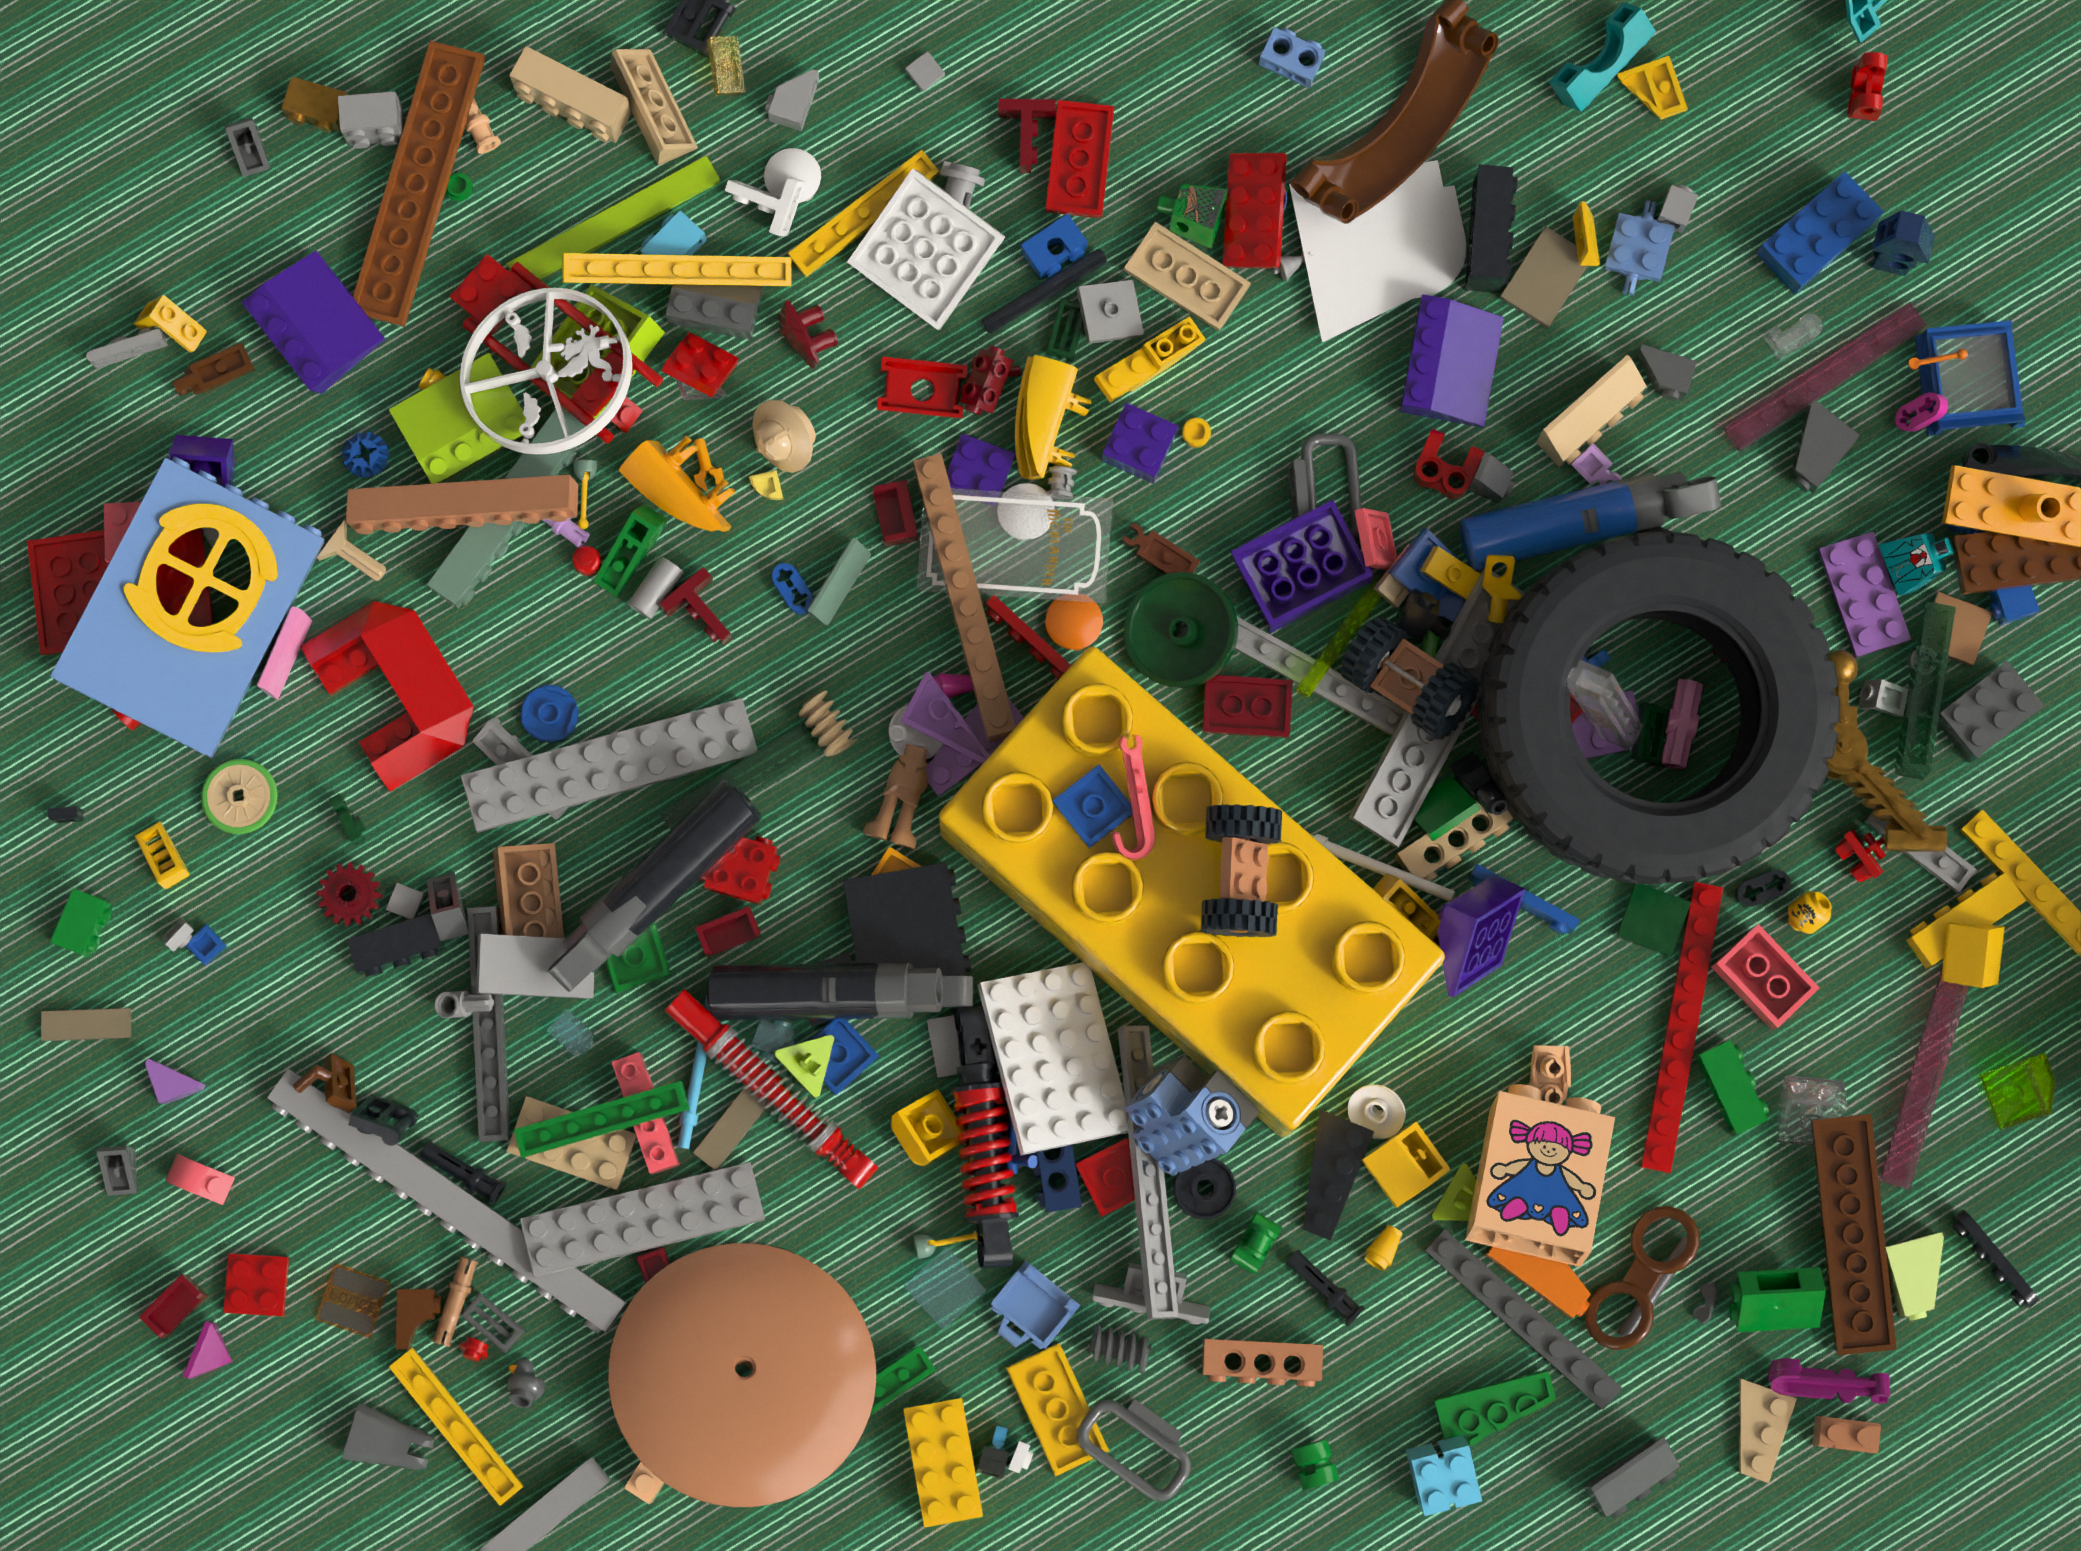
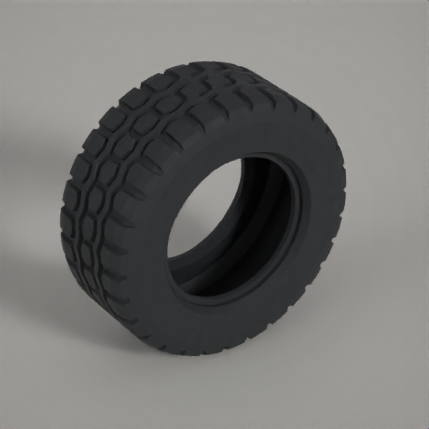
[1477,532,1840,884]

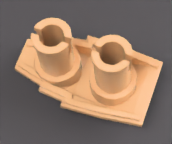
[1530,1045,1571,1105]

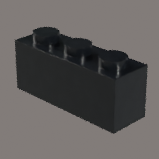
[347,913,445,978]

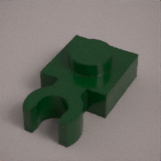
[329,794,366,845]

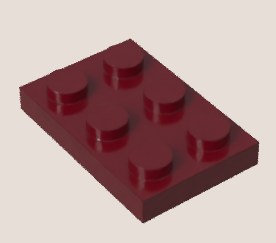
[1202,675,1293,739]

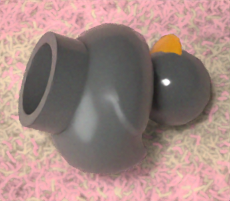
[507,1358,545,1408]

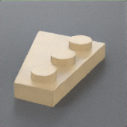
[1739,1378,1797,1483]

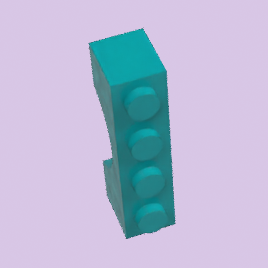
[1549,2,1656,112]

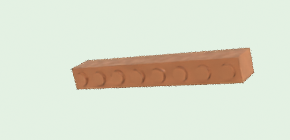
[346,475,578,534]

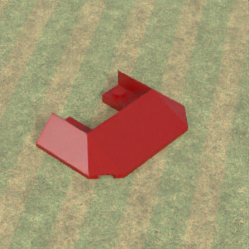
[300,601,475,792]

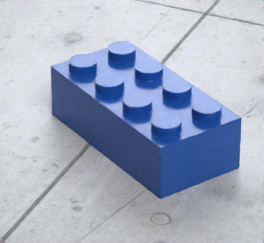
[1756,171,1884,295]

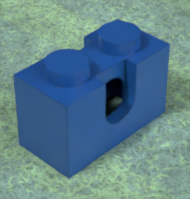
[1021,214,1087,279]

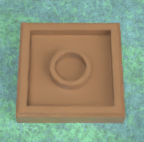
[1918,592,1993,667]

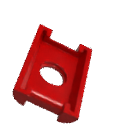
[877,357,968,419]

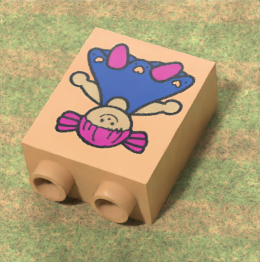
[1465,1084,1615,1267]

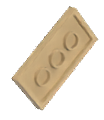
[1124,222,1251,332]
[506,1096,637,1190]

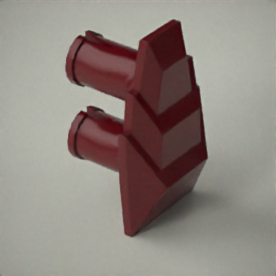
[778,300,838,369]

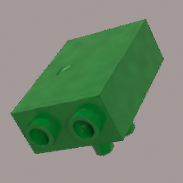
[1729,1267,1826,1332]

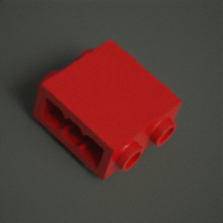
[701,836,781,906]

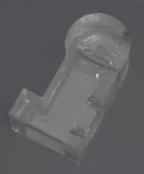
[1764,313,1823,361]

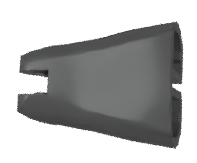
[342,1403,435,1470]

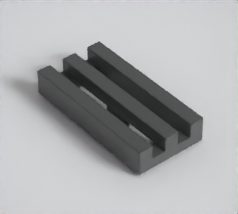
[461,1293,526,1353]

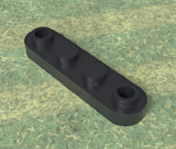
[1952,1209,2039,1309]

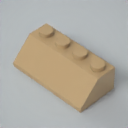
[1536,354,1647,467]

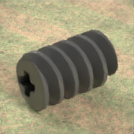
[1087,1324,1152,1374]

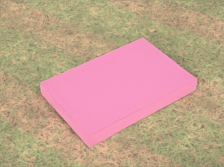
[257,606,312,699]

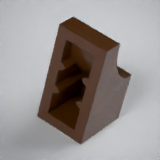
[396,1289,441,1350]

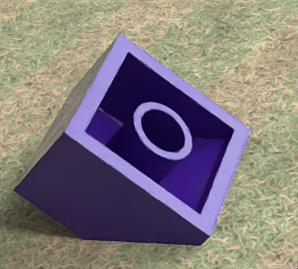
[168,435,235,488]

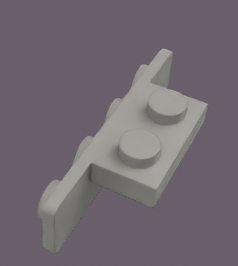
[1092,1263,1210,1324]

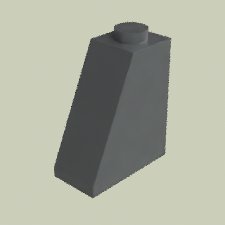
[1790,400,1860,493]

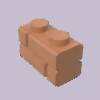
[1813,1416,1881,1454]

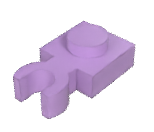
[1571,443,1622,485]

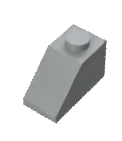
[765,69,820,131]

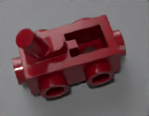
[960,345,1021,415]

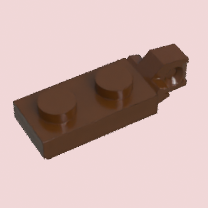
[173,343,255,396]

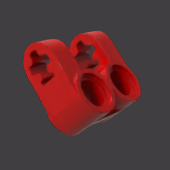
[1847,52,1888,122]
[1413,428,1485,500]

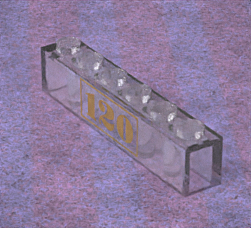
[1567,660,1644,751]

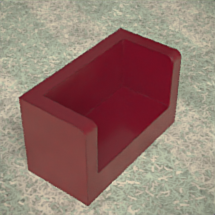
[873,480,918,548]
[695,906,762,958]
[139,1274,209,1338]

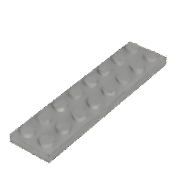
[520,1162,765,1278]

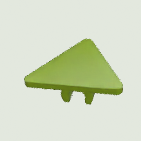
[774,1035,834,1098]
[1432,1163,1476,1221]

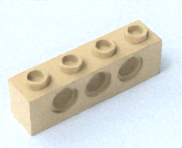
[1395,801,1513,882]

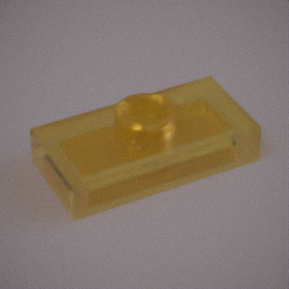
[707,36,745,96]

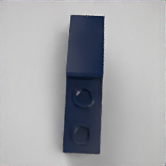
[1872,210,1935,276]

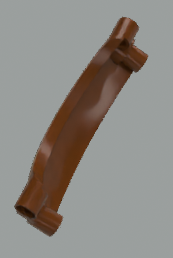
[1290,0,1499,224]

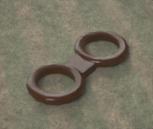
[1585,1206,1700,1350]

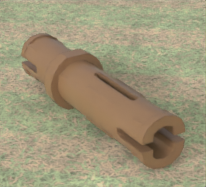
[432,1256,478,1347]

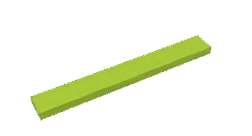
[506,155,721,280]

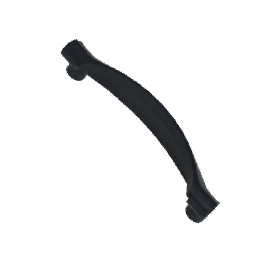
[1962,443,2081,480]

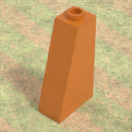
[1485,1246,1591,1319]

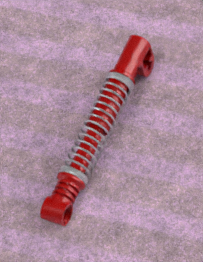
[664,989,879,1190]

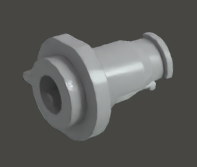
[940,161,985,209]

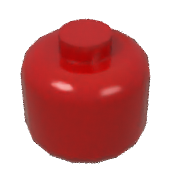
[572,546,602,576]

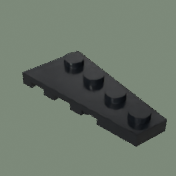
[1303,1110,1375,1241]

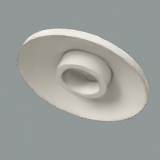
[1348,1084,1406,1139]

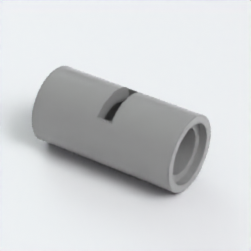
[627,556,684,620]

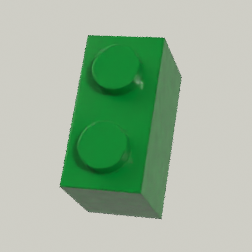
[50,888,112,958]

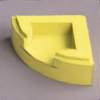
[749,470,783,500]

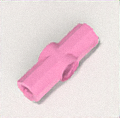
[1660,679,1703,769]

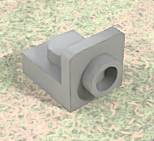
[1859,679,1909,717]

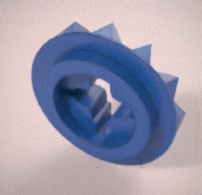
[342,432,389,478]

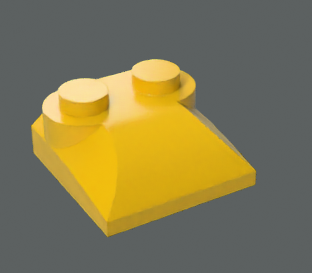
[891,1089,964,1166]

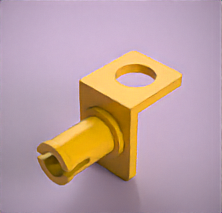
[1482,555,1521,623]

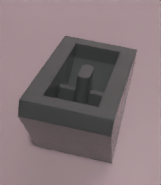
[225,118,270,177]
[97,1146,137,1196]

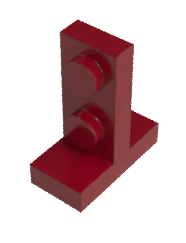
[998,98,1055,173]
[659,567,732,646]

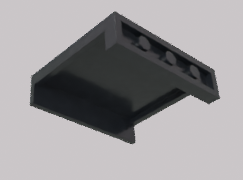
[843,862,971,976]

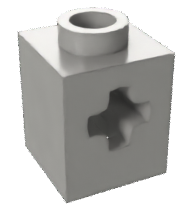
[1657,185,1698,233]

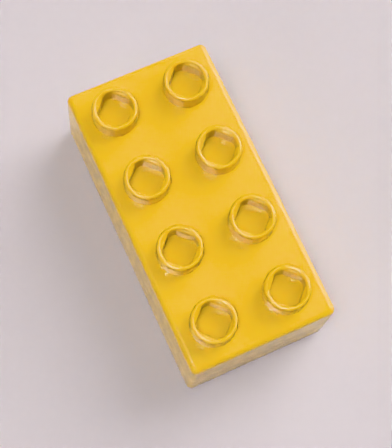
[939,647,1445,1137]

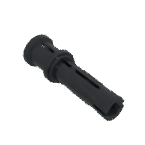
[420,1141,507,1205]
[1286,1249,1365,1327]

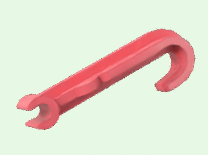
[1112,734,1155,860]

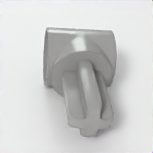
[435,991,494,1018]

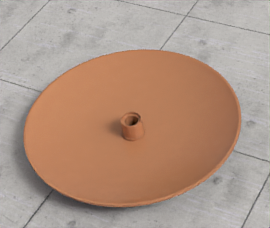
[608,1243,876,1507]

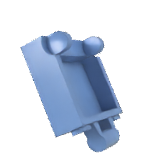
[990,1261,1081,1349]

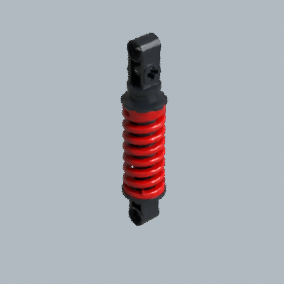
[951,1005,1019,1269]

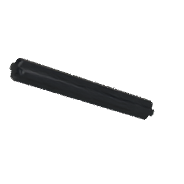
[981,249,1107,334]

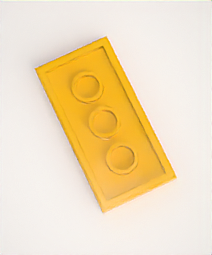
[1006,1343,1109,1476]

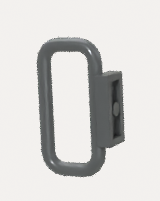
[1287,433,1362,541]
[1077,1399,1191,1501]

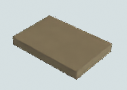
[1500,226,1588,328]

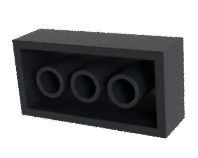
[1465,164,1518,293]

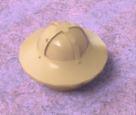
[752,399,816,473]

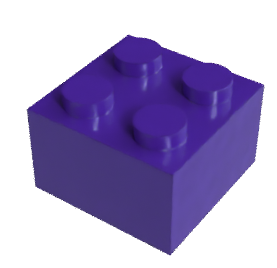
[1102,403,1178,484]

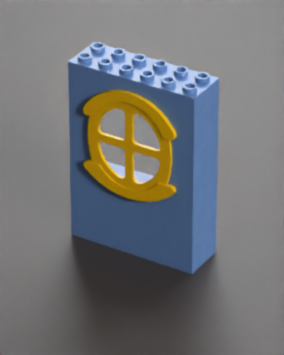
[50,457,324,758]

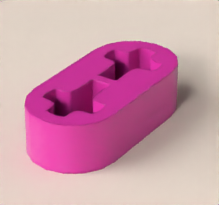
[1895,392,1948,432]

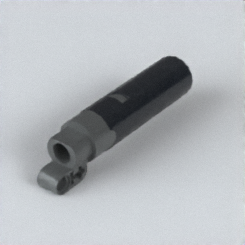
[707,962,973,1021]

